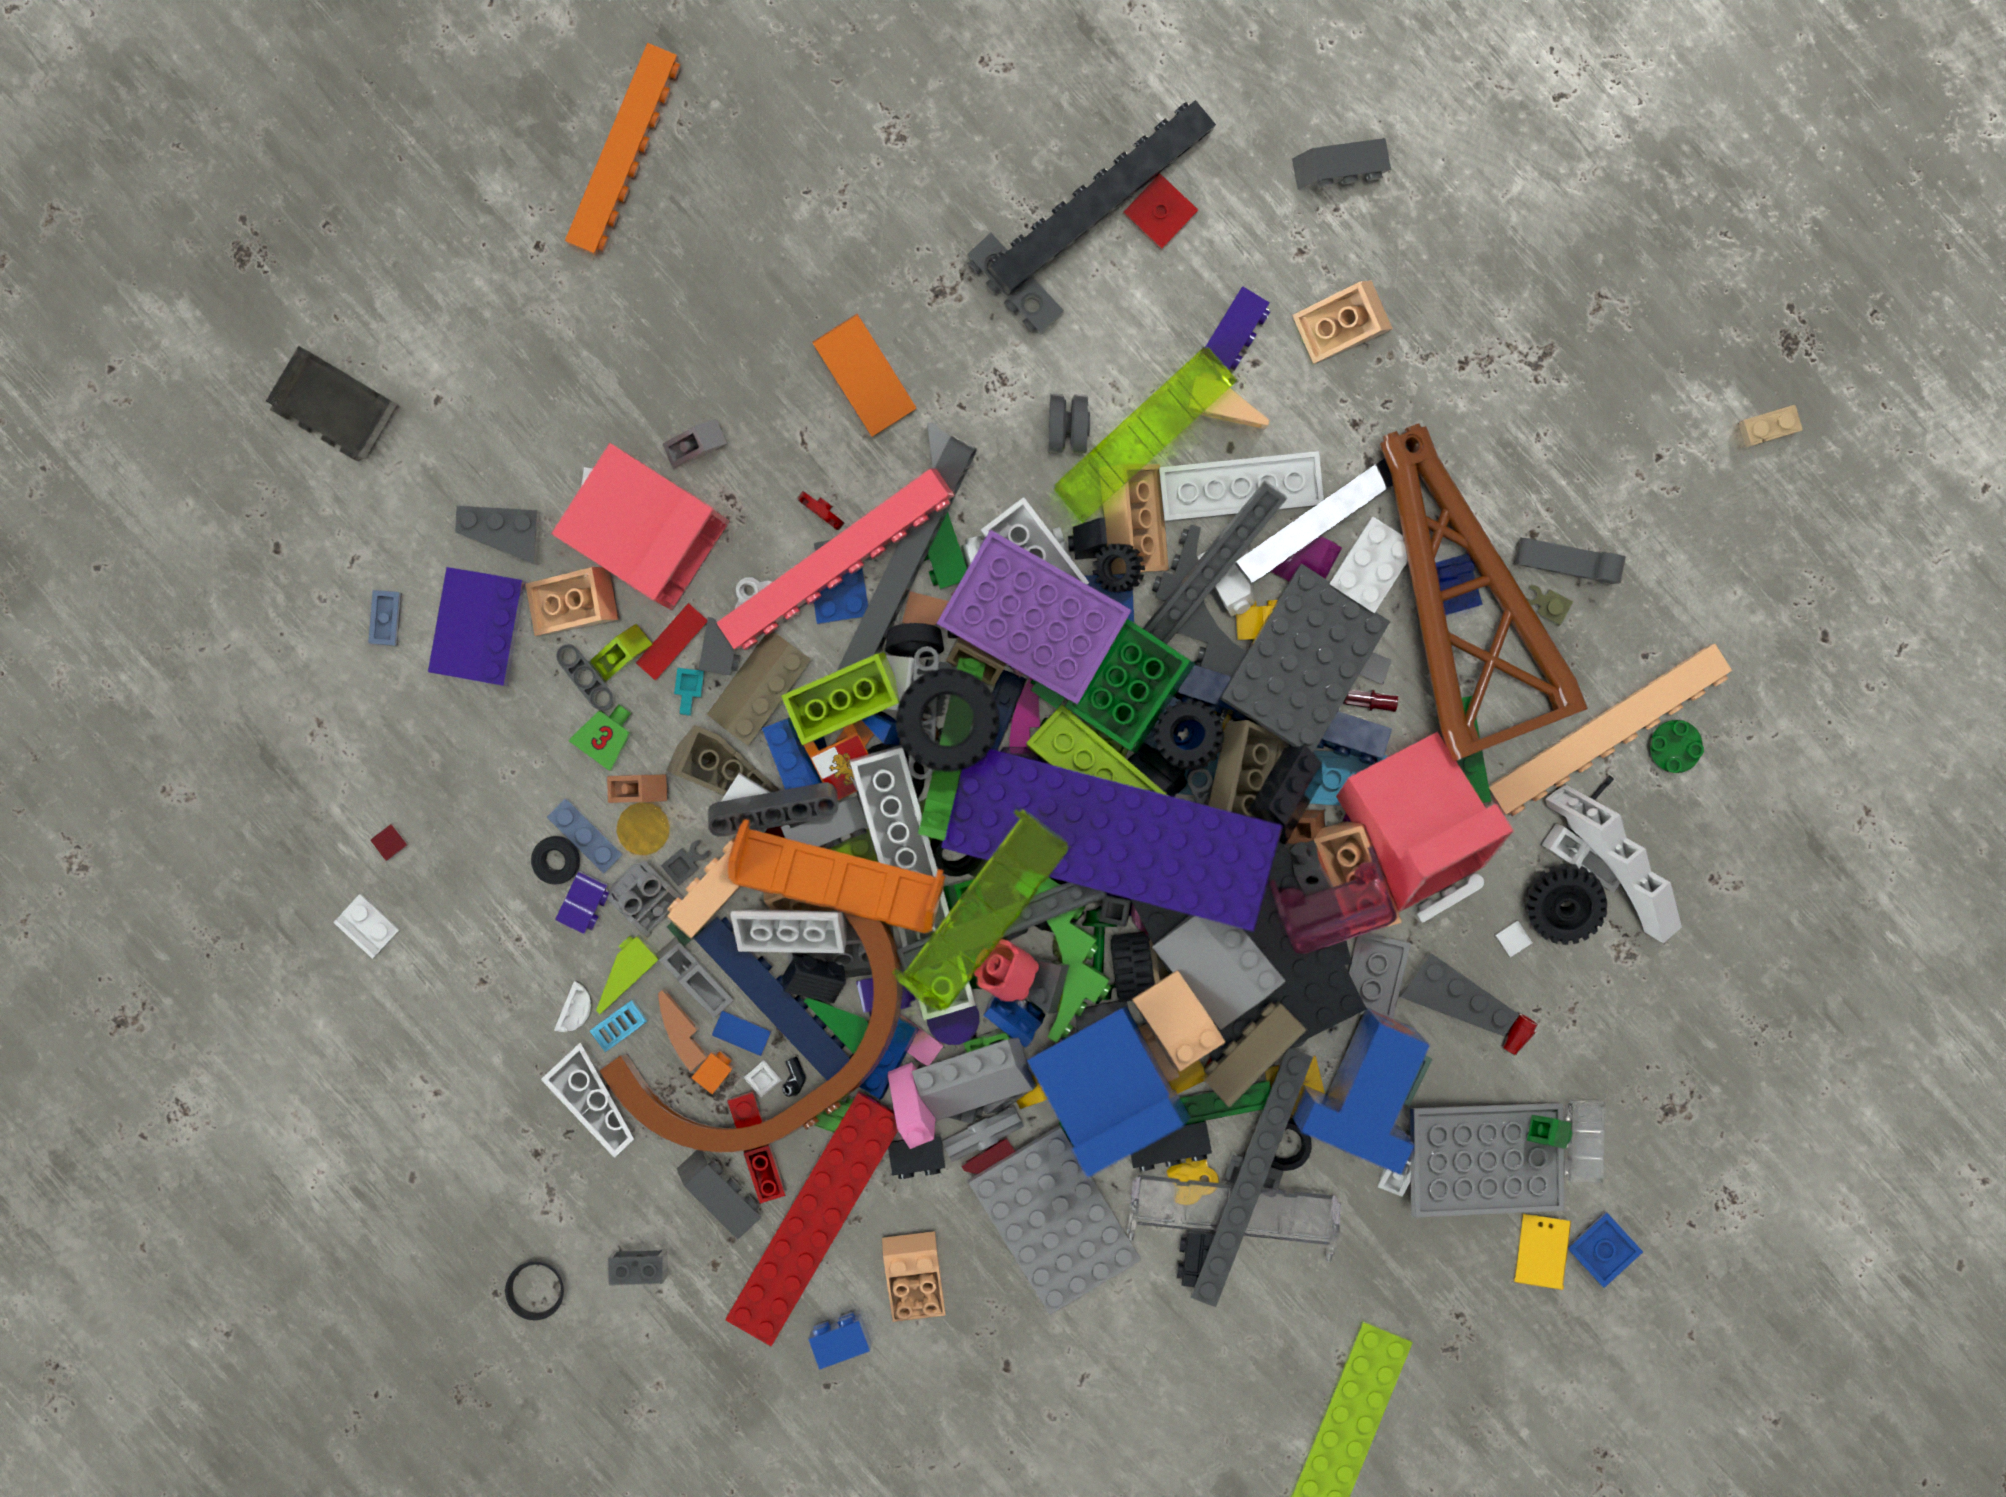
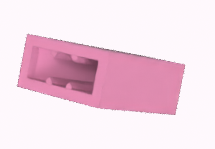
[888,1062,935,1149]

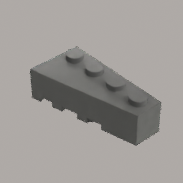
[1399,952,1519,1036]

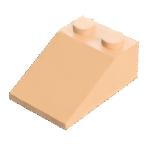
[1292,280,1393,364]
[1187,373,1269,430]
[525,567,618,636]
[1132,971,1225,1071]

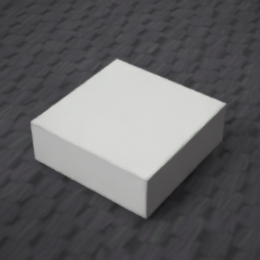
[1495,920,1533,958]
[744,1060,782,1097]

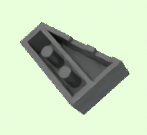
[455,506,541,565]
[677,1150,761,1239]

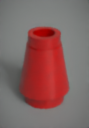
[1503,1014,1538,1055]

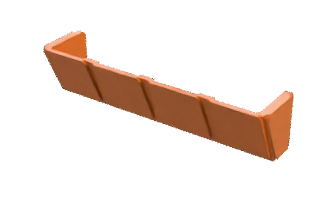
[728,819,945,933]

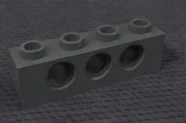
[967,232,1064,335]

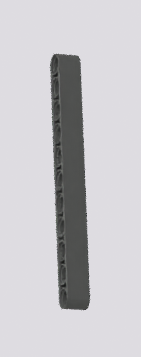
[837,436,977,671]

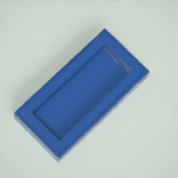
[712,1010,771,1056]

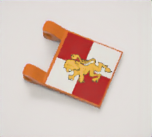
[804,724,868,801]

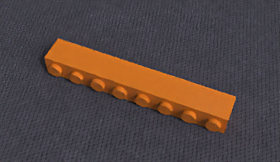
[565,43,681,256]

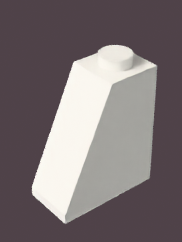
[1197,544,1255,617]

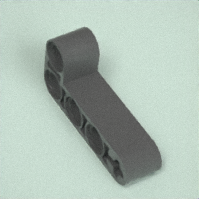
[1515,537,1626,584]

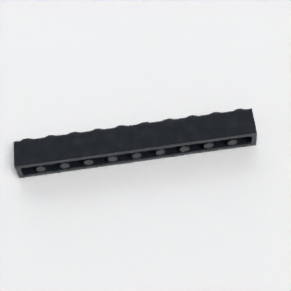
[988,100,1216,295]

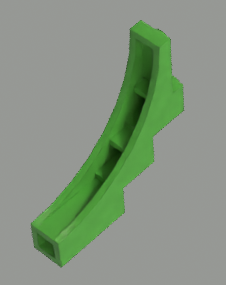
[1014,871,1111,1043]

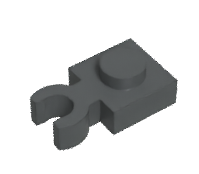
[661,840,710,886]

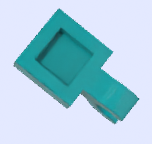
[674,668,705,716]

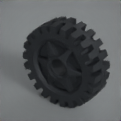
[1526,863,1608,945]

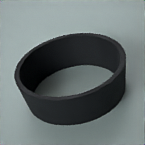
[885,623,944,658]
[505,1262,564,1321]

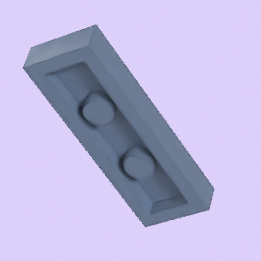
[547,798,623,874]

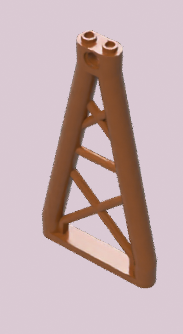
[1380,423,1588,761]

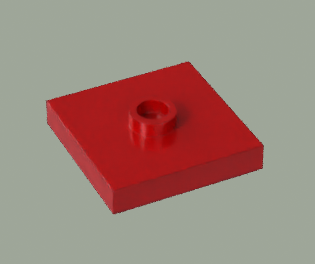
[1123,174,1199,250]

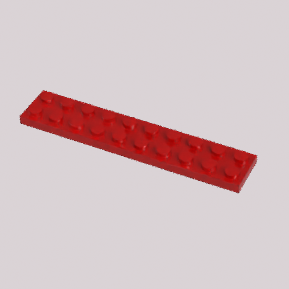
[725,1091,898,1346]

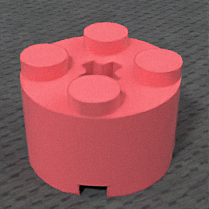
[974,939,1039,1002]

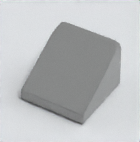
[1359,652,1392,685]

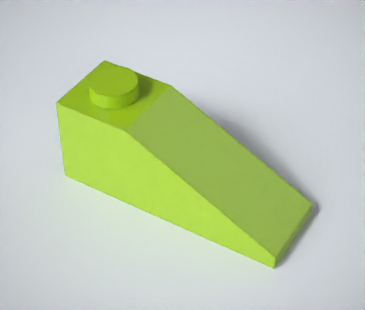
[596,935,659,1015]

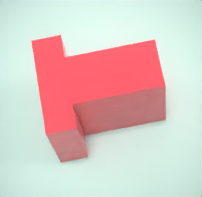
[551,443,730,611]
[1336,732,1513,912]

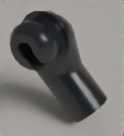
[782,1056,806,1097]

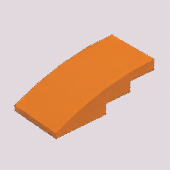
[812,314,917,437]

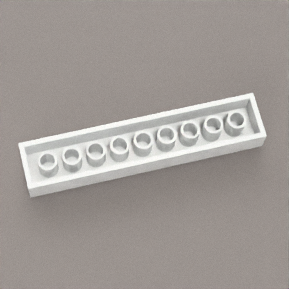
[849,745,975,1020]

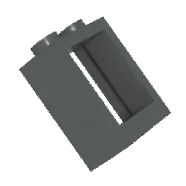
[608,1249,668,1285]

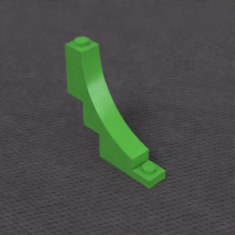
[918,657,986,840]

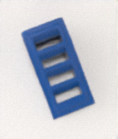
[862,711,900,745]

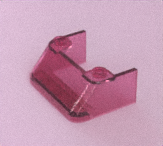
[1269,846,1397,954]

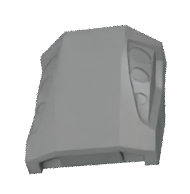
[607,861,684,937]

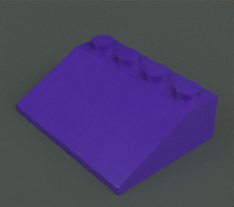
[428,567,526,686]

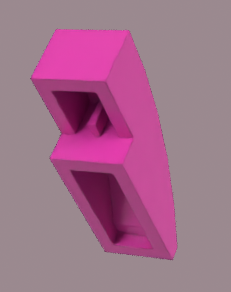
[1009,678,1040,755]

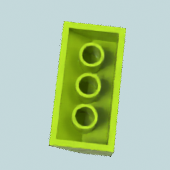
[781,652,900,745]

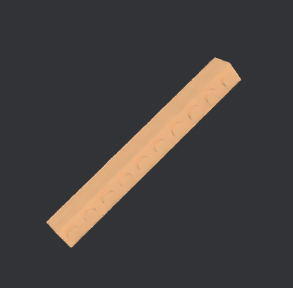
[1489,643,1732,816]

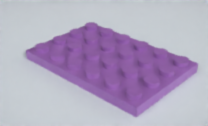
[936,530,1131,704]

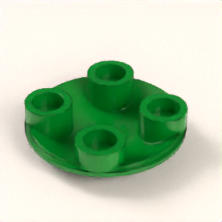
[1650,720,1704,773]

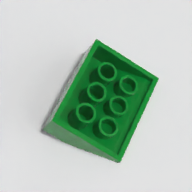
[1065,618,1196,753]

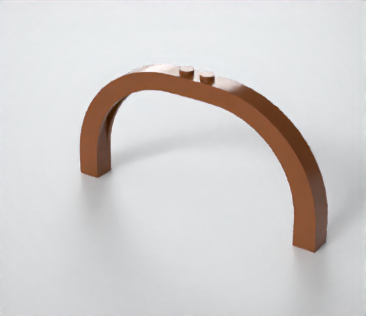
[599,912,902,1152]

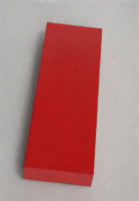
[636,603,708,681]

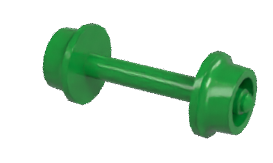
[1082,906,1117,1004]

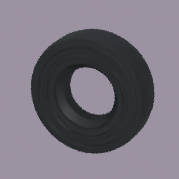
[531,836,580,885]

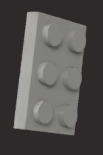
[1348,933,1411,1019]

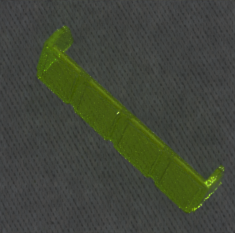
[1054,347,1240,523]
[892,808,1069,1011]

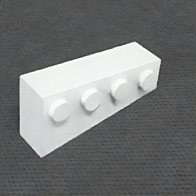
[541,1043,634,1158]

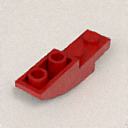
[727,1091,785,1204]

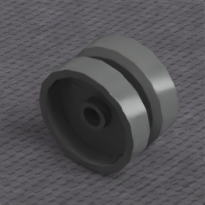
[1049,394,1090,453]

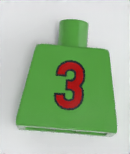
[569,704,631,771]

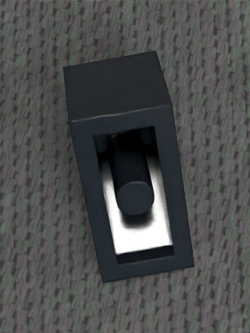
[1068,517,1107,560]

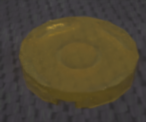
[617,802,670,855]

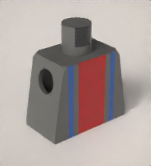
[1290,840,1336,905]

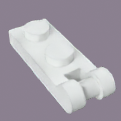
[1415,873,1484,923]

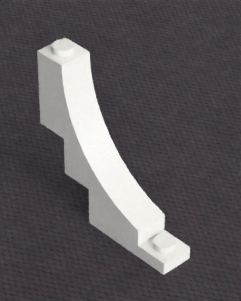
[1545,784,1682,943]

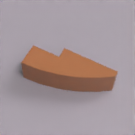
[658,989,708,1072]

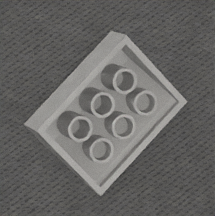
[1152,915,1285,1030]

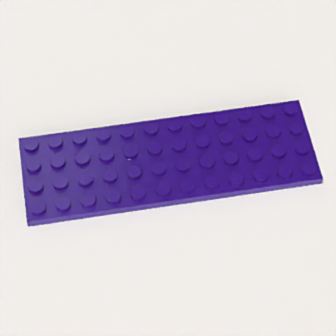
[941,749,1283,932]

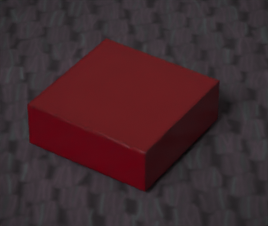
[370,824,408,861]

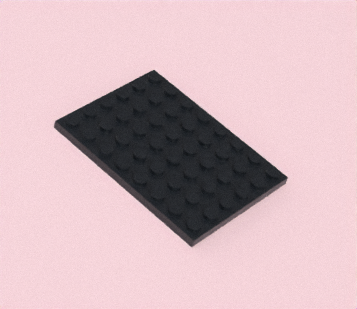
[1131,841,1367,1062]

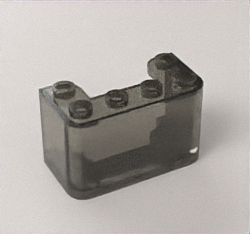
[266,346,397,461]

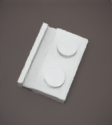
[333,894,400,959]

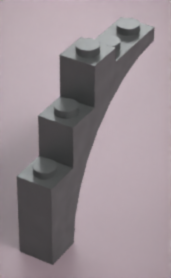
[1152,524,1247,677]

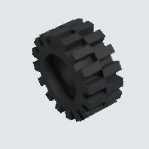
[1092,544,1145,592]

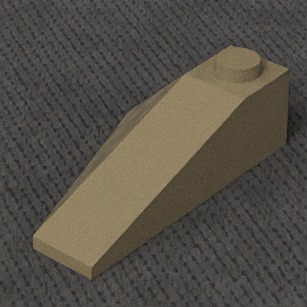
[667,725,780,795]

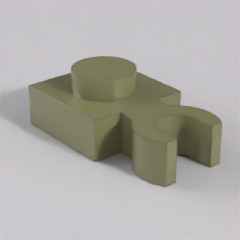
[1527,585,1573,626]

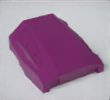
[1271,536,1342,581]

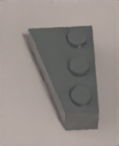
[1292,138,1391,190]

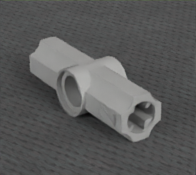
[942,1106,1024,1162]

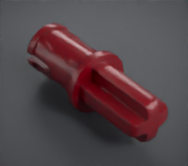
[1344,690,1398,712]

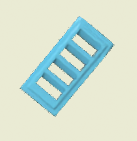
[590,999,649,1052]

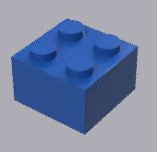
[808,1312,872,1370]

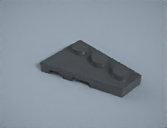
[1026,956,1069,1014]

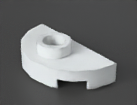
[554,981,592,1032]

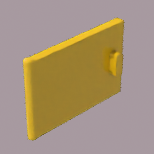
[1514,1213,1571,1290]

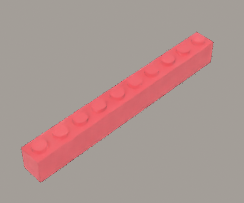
[716,468,955,650]

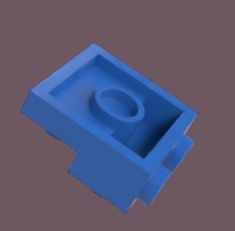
[983,995,1046,1048]

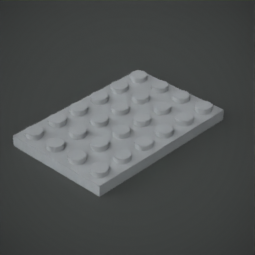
[1410,1103,1564,1217]
[968,1125,1141,1315]

